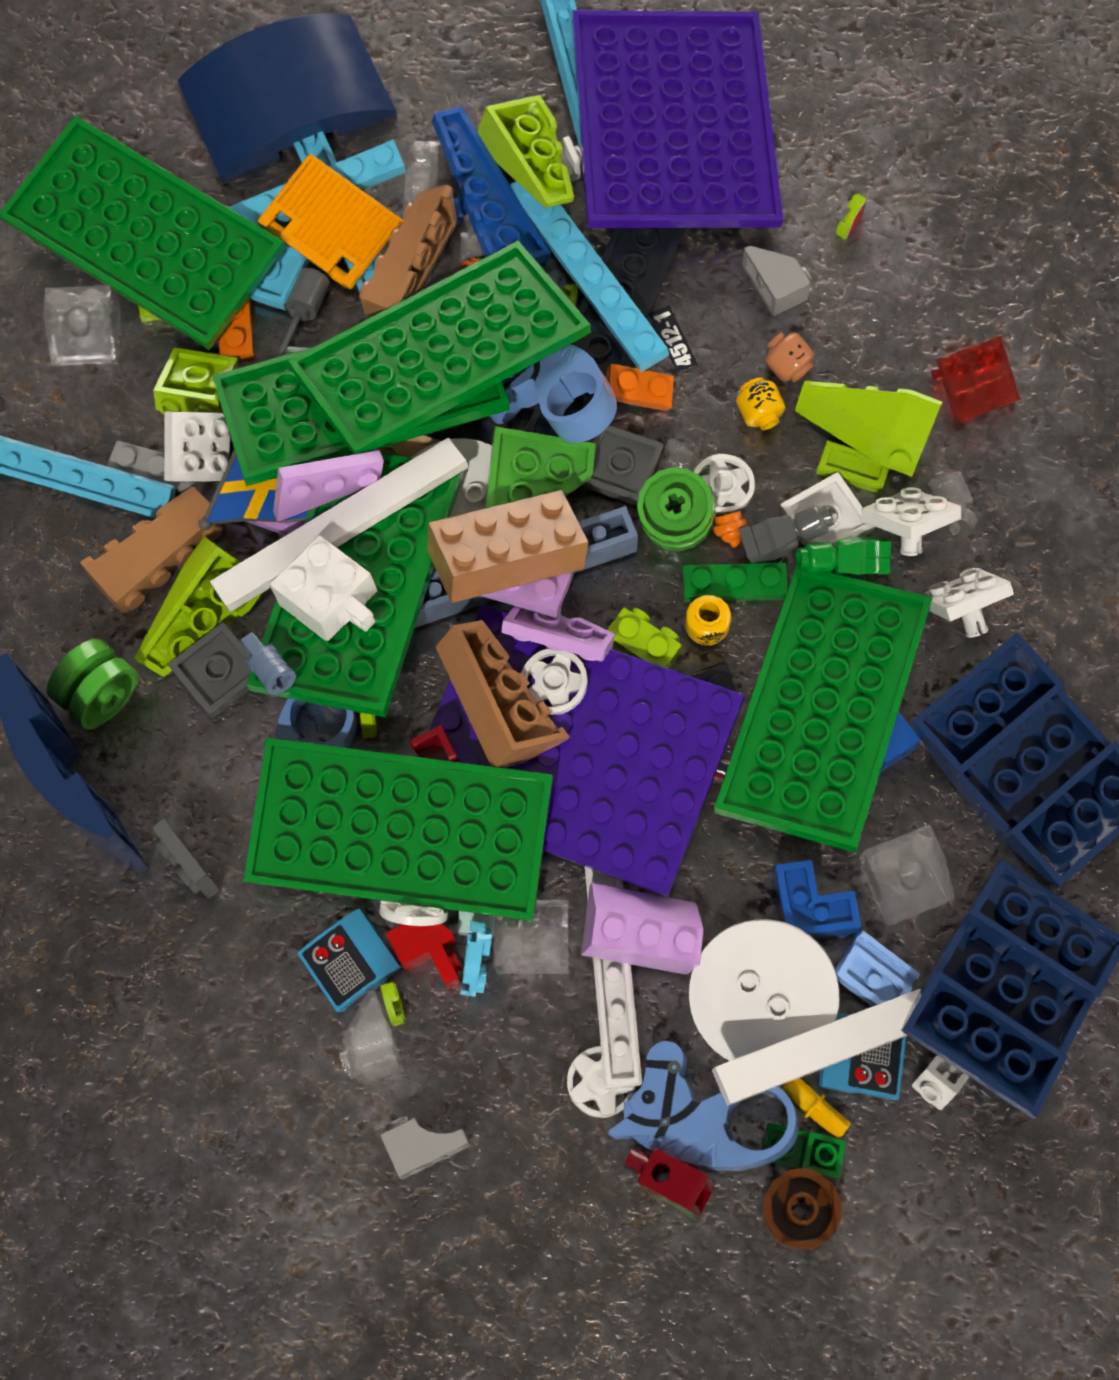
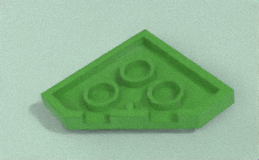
[485,426,596,509]

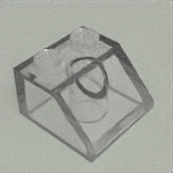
[43,285,120,366]
[857,824,955,927]
[494,900,569,974]
[339,989,405,1086]

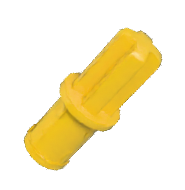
[782,1078,850,1139]

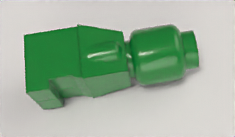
[795,536,891,575]

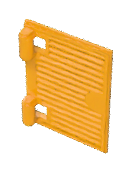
[257,153,403,290]

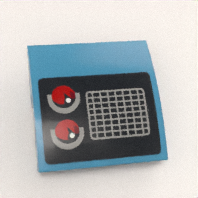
[297,908,402,1012]
[818,1013,906,1100]

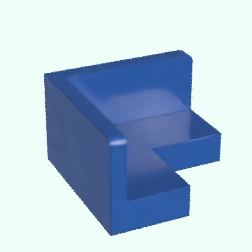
[772,860,861,941]

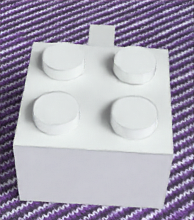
[269,535,377,641]

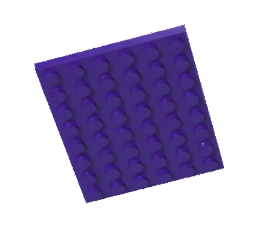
[571,10,783,228]
[418,605,745,898]

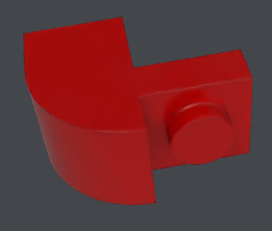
[386,924,463,990]

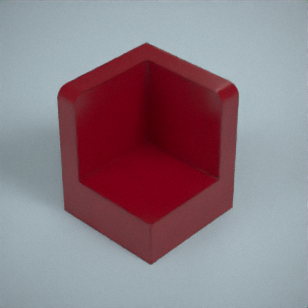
[409,725,462,763]

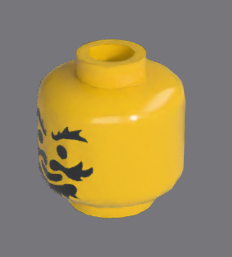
[736,377,785,430]
[685,595,731,645]

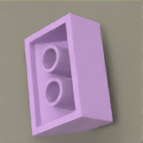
[581,883,703,975]

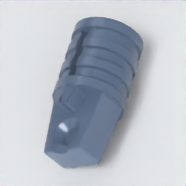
[241,632,296,695]

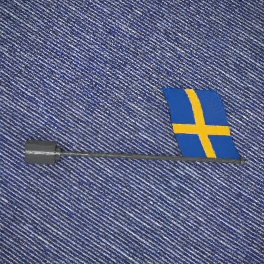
[198,268,330,530]

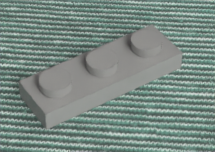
[107,441,210,497]

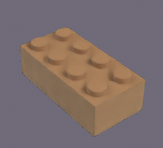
[427,490,588,603]

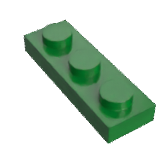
[682,563,788,602]

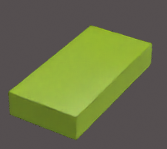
[816,440,889,494]

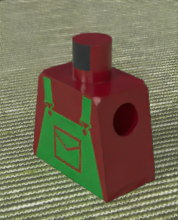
[624,1148,715,1221]

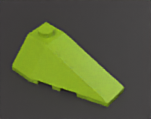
[477,95,574,208]
[795,381,942,477]
[134,536,262,677]

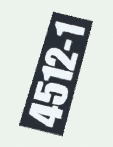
[649,306,698,373]

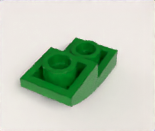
[761,1123,846,1179]

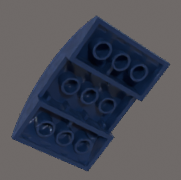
[177,14,397,182]
[911,632,1119,888]
[0,653,149,872]
[901,859,1119,1119]

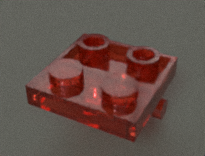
[931,335,1020,423]

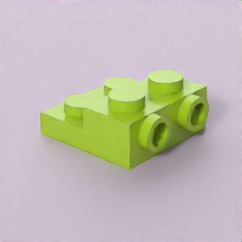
[153,347,239,415]
[607,607,682,669]

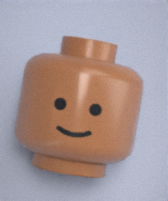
[765,332,815,383]

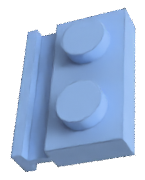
[835,931,921,1007]

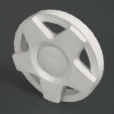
[694,454,755,515]
[522,649,588,715]
[379,900,449,926]
[567,1046,637,1118]

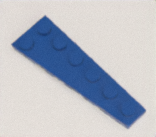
[432,106,551,264]

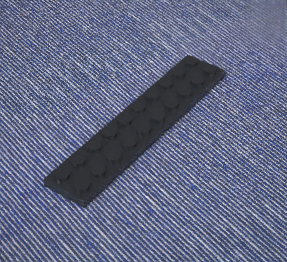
[525,228,686,443]

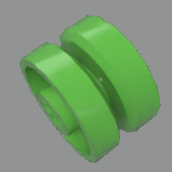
[637,467,715,551]
[46,639,139,729]

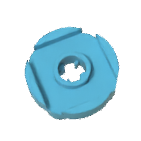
[460,921,492,997]

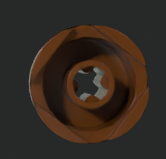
[760,1168,842,1251]

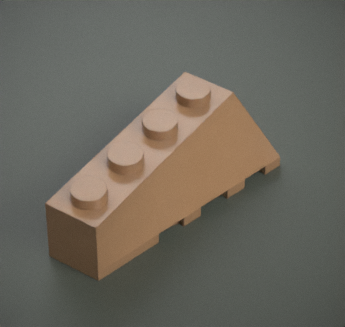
[359,185,457,317]
[80,486,226,615]
[435,620,570,768]

